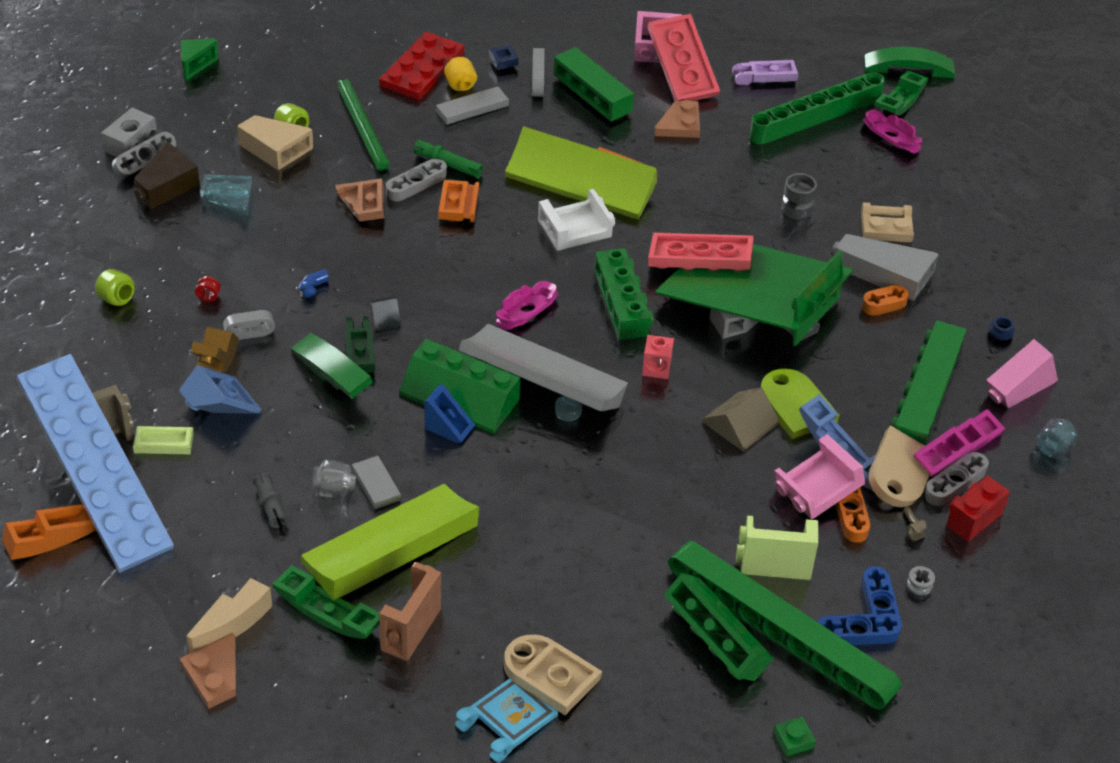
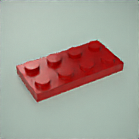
[379,31,465,100]

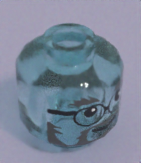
[1036,418,1078,459]

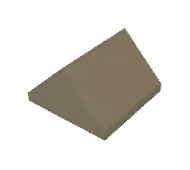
[703,387,779,451]

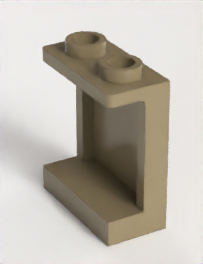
[92,385,134,441]

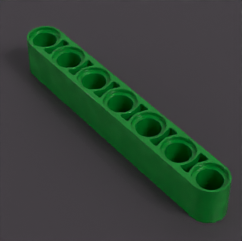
[749,72,884,144]

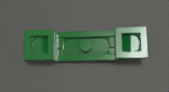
[864,47,955,78]
[874,70,928,115]
[272,565,380,639]

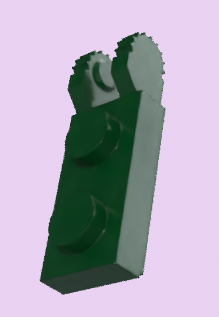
[345,316,375,373]

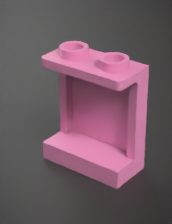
[774,434,865,520]

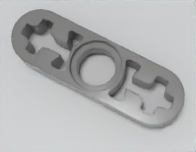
[532,48,544,97]
[112,132,176,177]
[386,159,447,201]
[924,452,989,506]

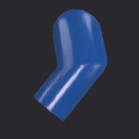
[299,269,329,298]

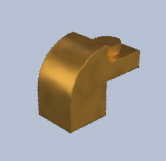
[190,327,239,373]

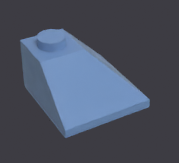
[179,365,262,414]

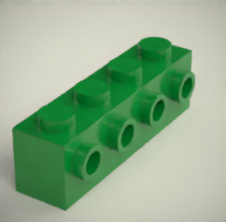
[553,47,634,121]
[594,248,654,340]
[664,573,774,681]

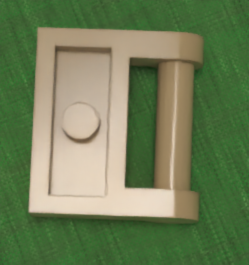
[861,202,914,243]

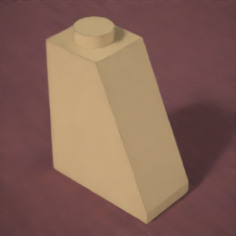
[237,115,313,170]

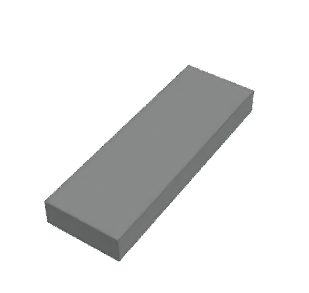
[436,86,509,125]

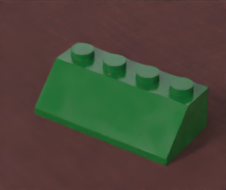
[399,339,521,434]

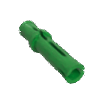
[413,139,484,179]

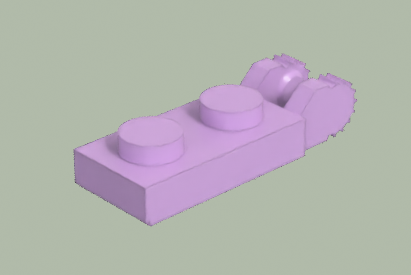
[732,60,798,85]

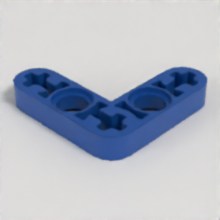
[817,566,902,645]

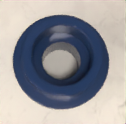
[989,316,1015,340]

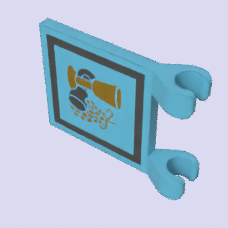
[455,678,558,763]

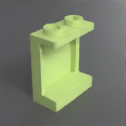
[736,516,818,580]

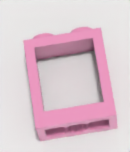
[634,11,682,63]

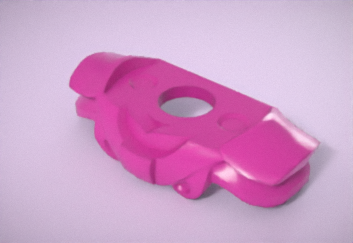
[862,109,923,153]
[496,281,559,330]

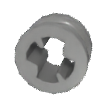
[907,566,935,596]

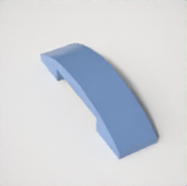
[799,394,875,491]

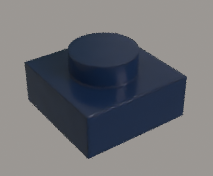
[489,45,519,70]

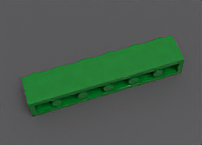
[891,320,967,446]

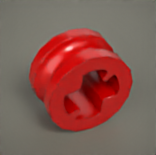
[195,276,221,302]

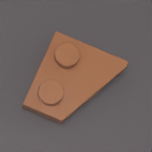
[654,100,700,138]
[335,178,384,221]
[179,633,237,709]

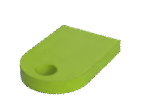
[761,369,839,439]

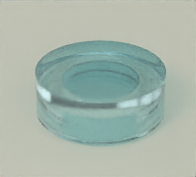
[555,396,582,421]

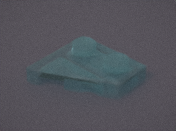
[200,174,253,215]

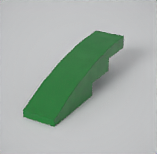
[290,333,373,399]

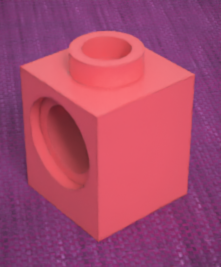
[642,335,674,379]

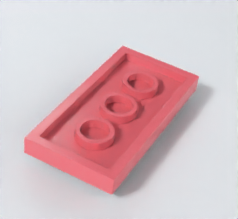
[647,14,720,101]
[648,233,754,271]

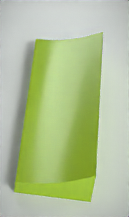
[505,126,657,220]
[301,483,479,600]

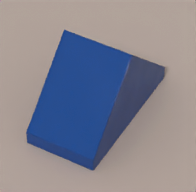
[424,384,475,443]

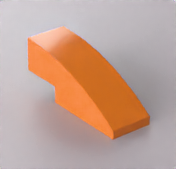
[2,504,96,560]

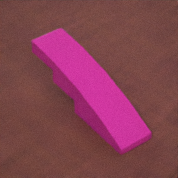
[913,409,1005,477]

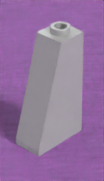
[831,234,939,301]

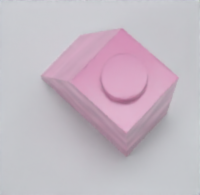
[986,339,1058,408]

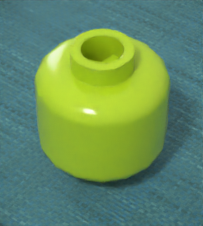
[274,103,309,127]
[95,269,135,306]

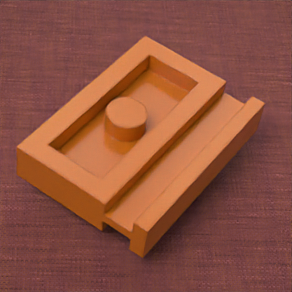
[438,180,479,222]

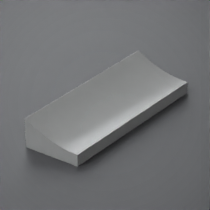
[459,324,628,411]

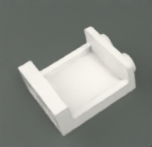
[538,189,615,251]

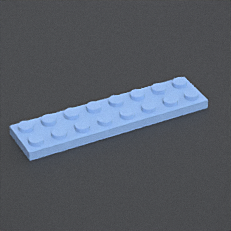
[17,354,174,573]

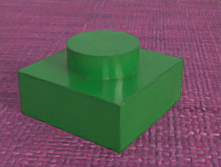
[773,716,816,757]

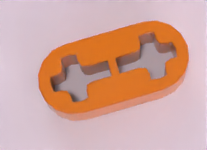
[861,285,909,316]

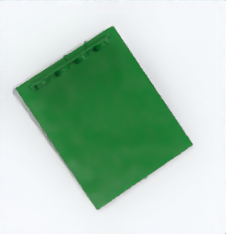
[655,244,853,346]

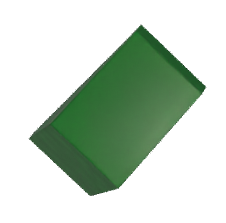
[181,38,219,80]

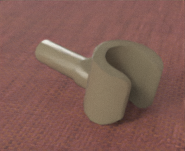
[903,507,926,541]

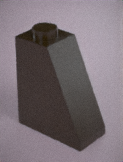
[134,142,200,209]

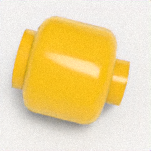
[444,57,477,91]

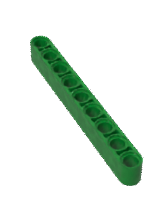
[668,541,902,709]

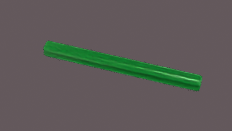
[338,79,389,171]

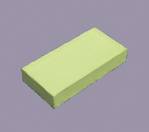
[133,426,194,454]

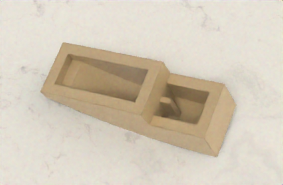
[186,578,272,654]

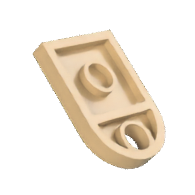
[869,426,929,507]
[503,635,602,715]

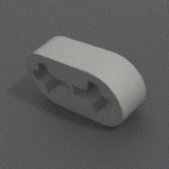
[223,310,275,340]

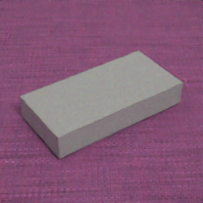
[352,456,401,510]

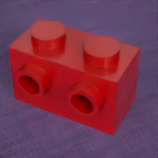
[946,476,1010,542]

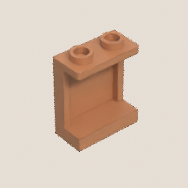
[379,562,441,661]

